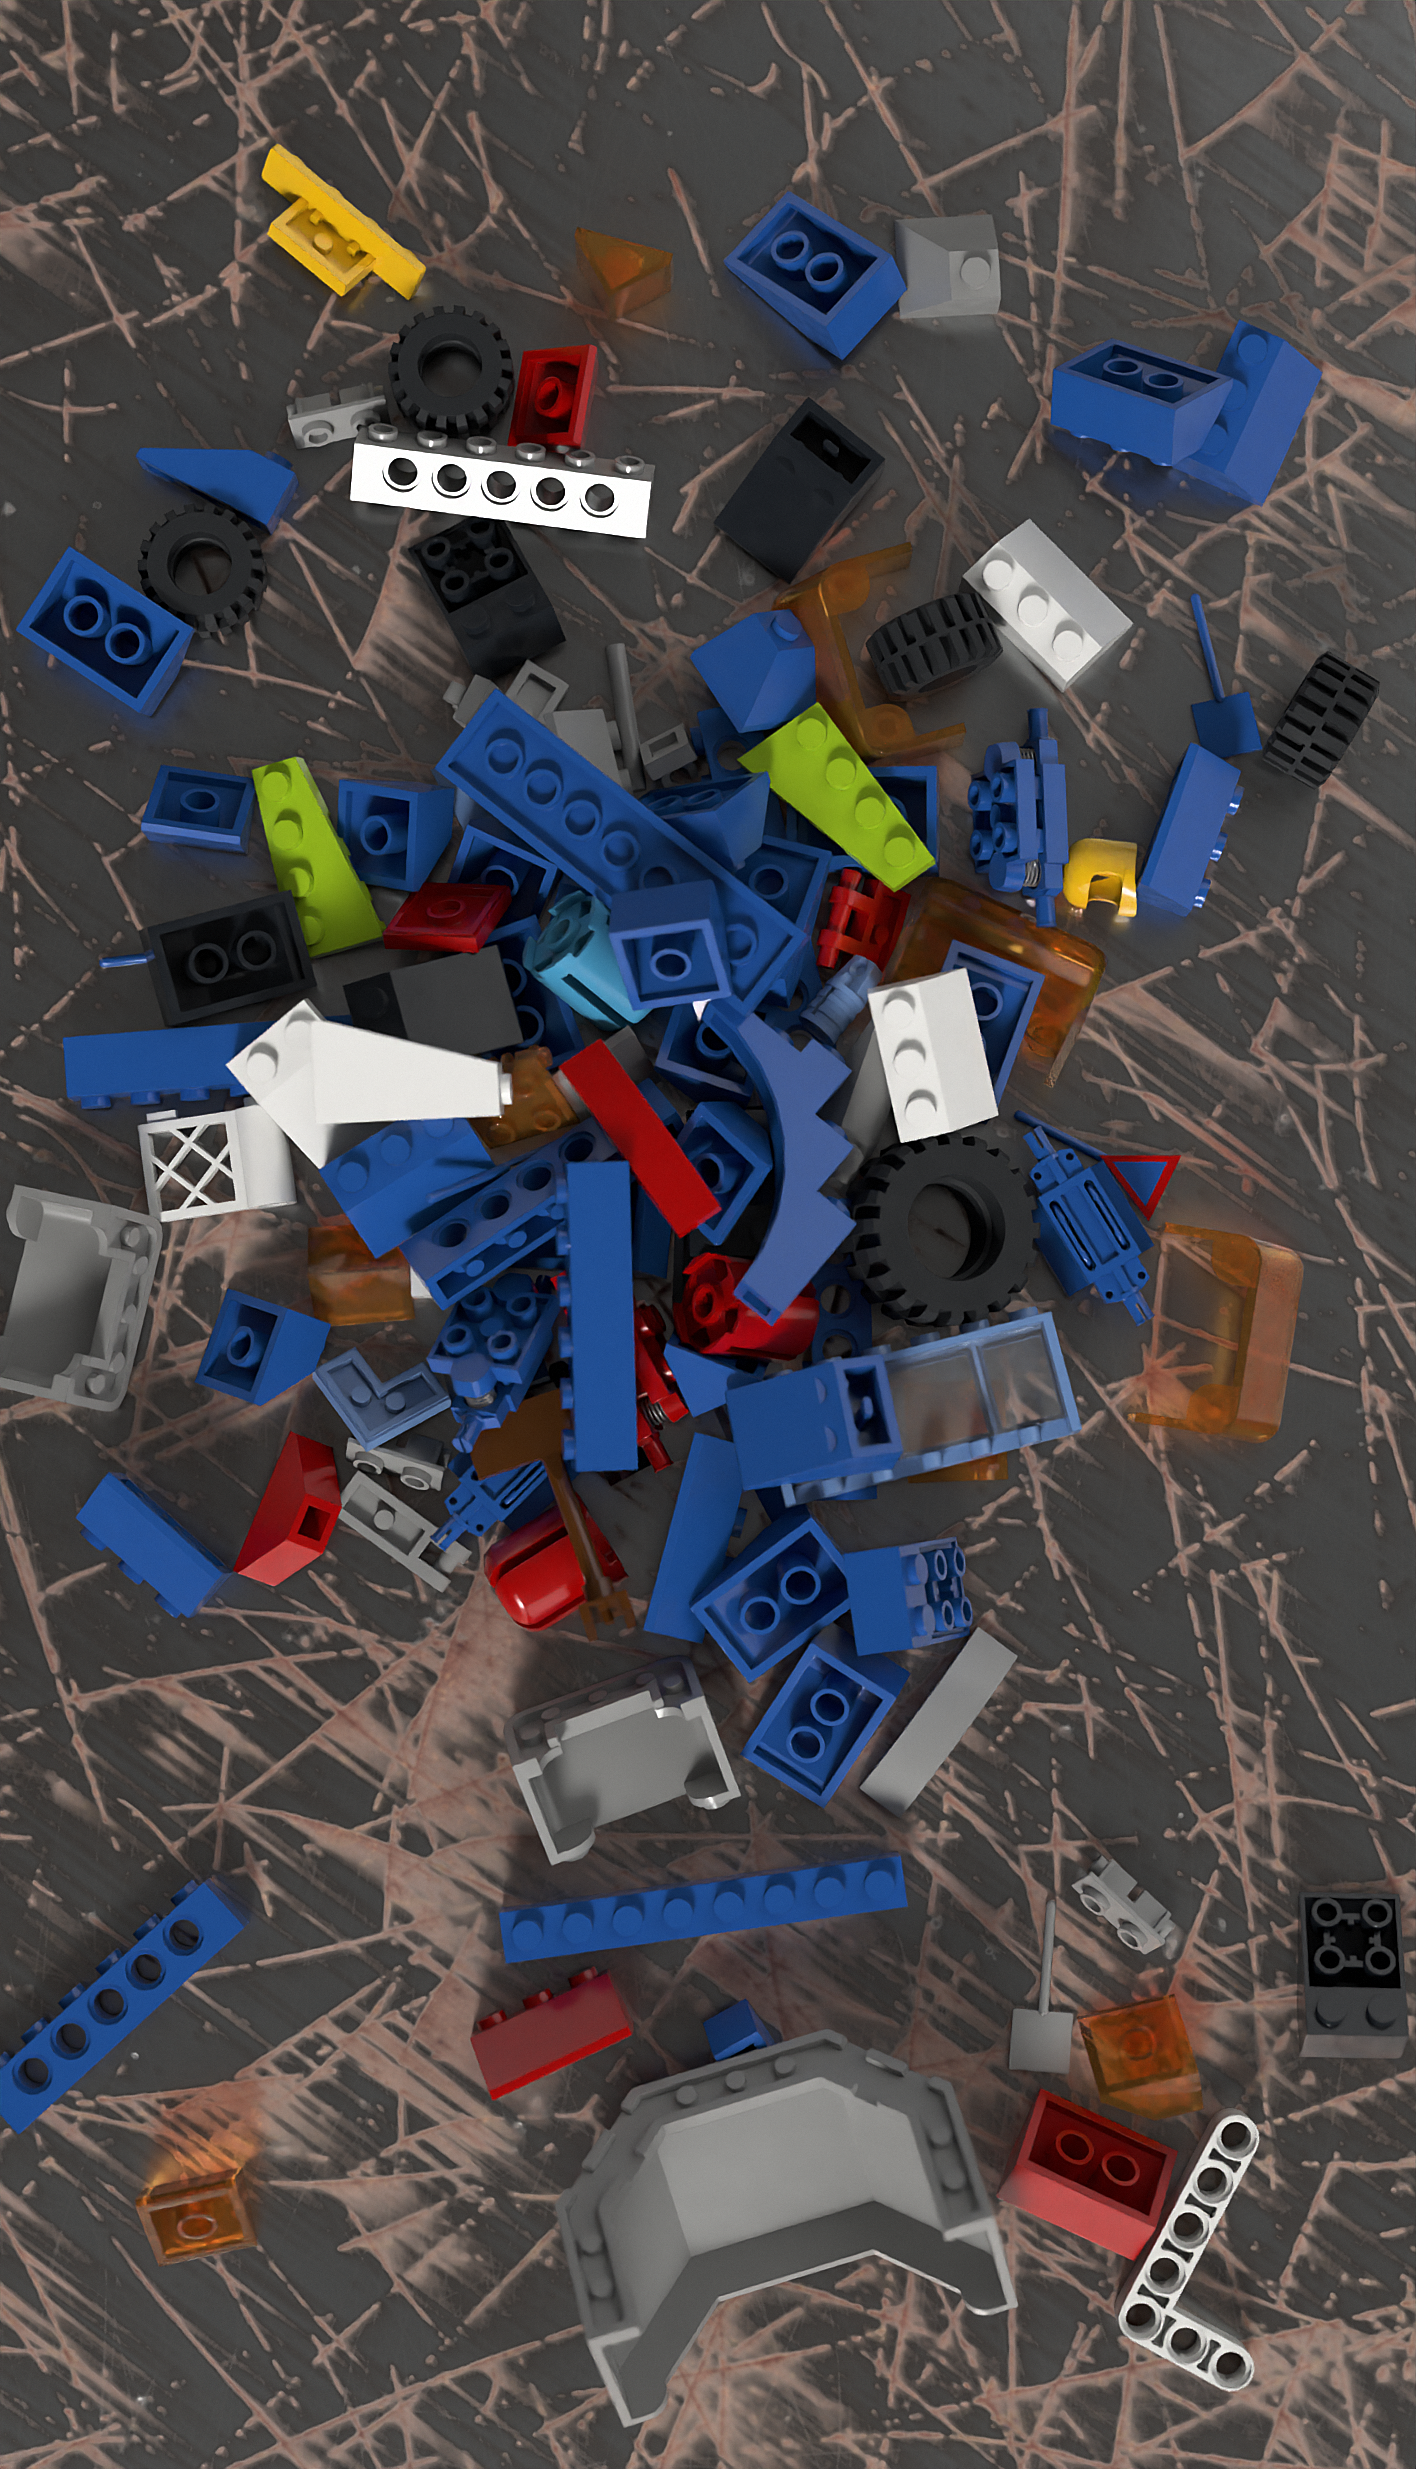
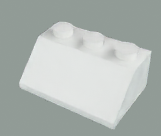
[959,519,1133,693]
[867,967,998,1143]

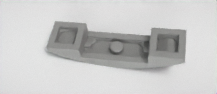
[859,1626,1018,1818]

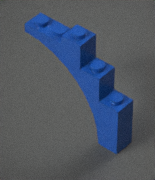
[701,998,857,1326]

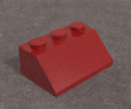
[470,1965,634,2101]
[996,2088,1178,2261]

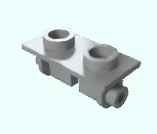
[286,382,392,450]
[345,1432,452,1491]
[1071,1855,1175,1955]

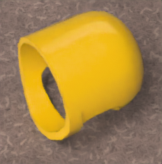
[1062,838,1137,917]

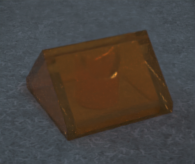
[574,227,674,323]
[307,1224,416,1326]
[135,2167,258,2267]

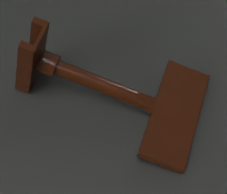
[460,1388,637,1642]

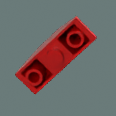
[232,1431,342,1586]

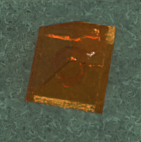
[1077,1994,1204,2121]

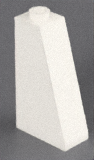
[310,1020,513,1124]

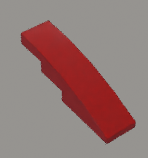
[559,1038,722,1238]

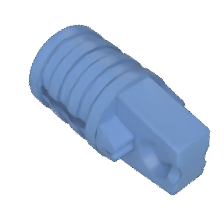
[798,954,883,1046]

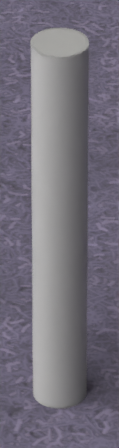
[605,644,647,793]

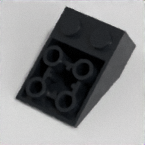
[713,397,885,586]
[408,516,566,680]
[1297,1892,1409,2059]

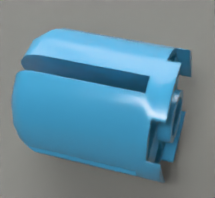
[523,890,653,1033]

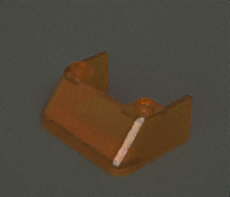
[771,542,967,767]
[877,877,1108,1088]
[1127,1222,1304,1444]

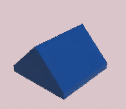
[141,765,257,855]
[663,1328,769,1417]

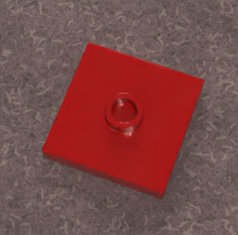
[382,882,512,953]

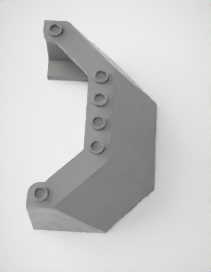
[555,2028,1018,2427]

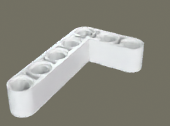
[1114,2108,1259,2391]

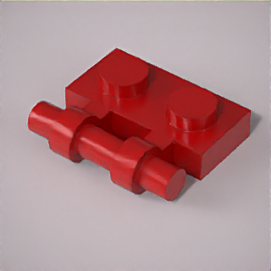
[815,868,911,987]

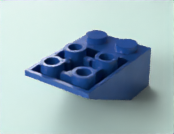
[724,1354,903,1491]
[843,1536,973,1656]

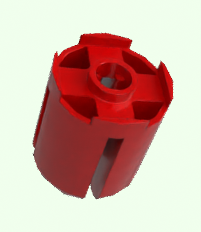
[673,1252,820,1364]
[484,1492,629,1632]

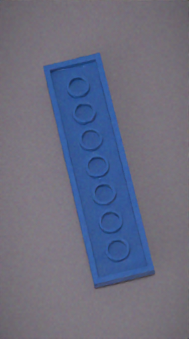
[434,688,810,1017]

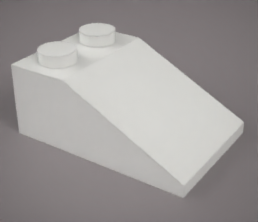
[226,998,396,1169]

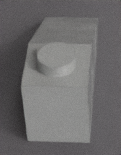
[817,1017,892,1185]

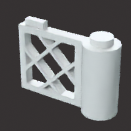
[137,1097,297,1223]

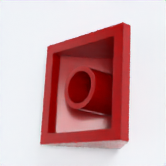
[507,344,599,453]

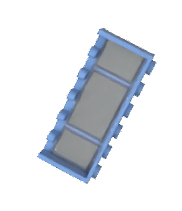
[763,1306,1082,1508]

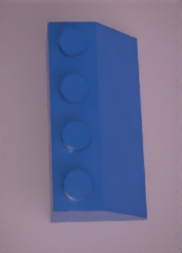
[643,1432,753,1644]

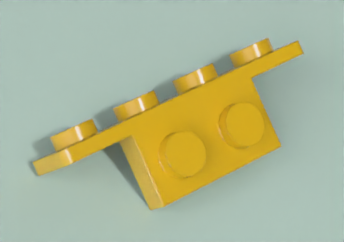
[261,144,426,300]

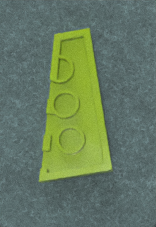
[737,702,936,893]
[251,757,386,960]

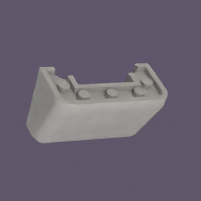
[0,1184,163,1412]
[503,1656,741,1866]

